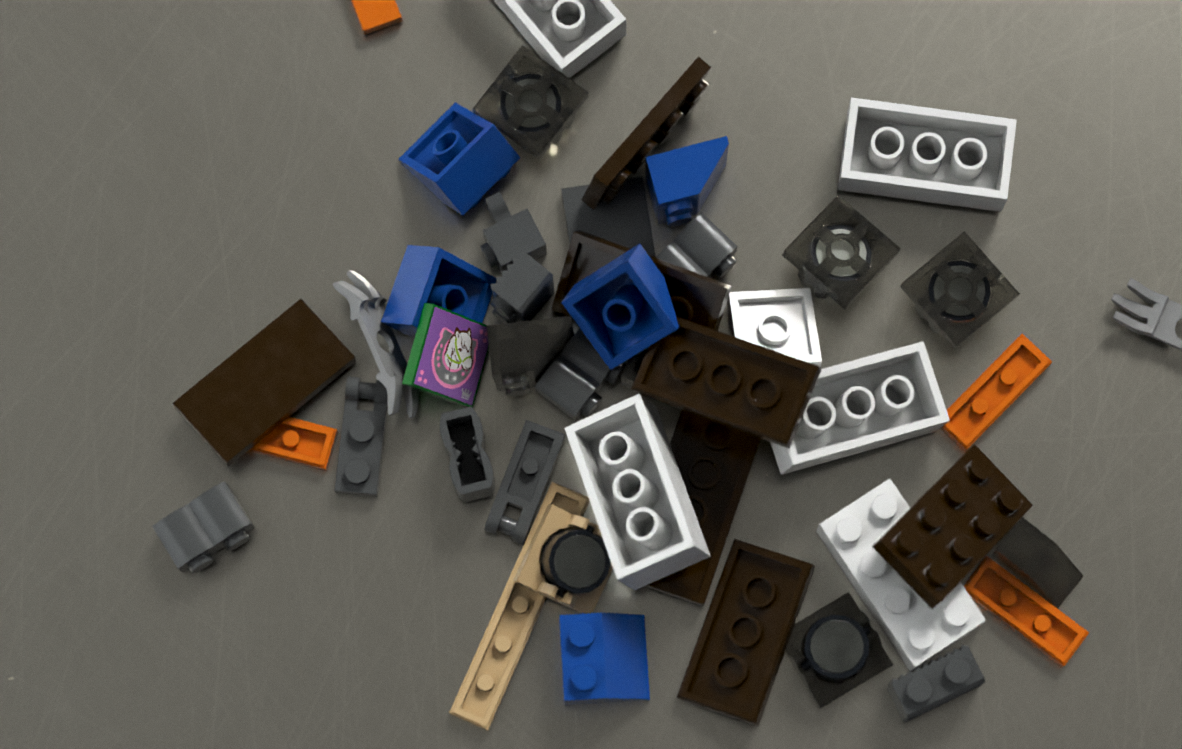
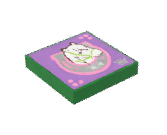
[402,303,494,408]

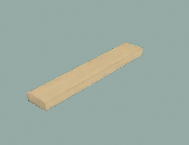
[449,482,590,731]

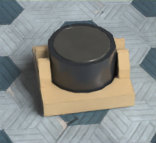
[513,504,613,614]

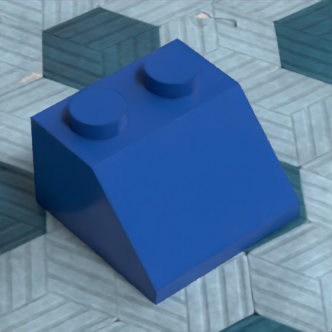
[398,102,521,215]
[645,136,729,227]
[561,243,679,370]
[381,245,497,338]
[559,612,650,705]

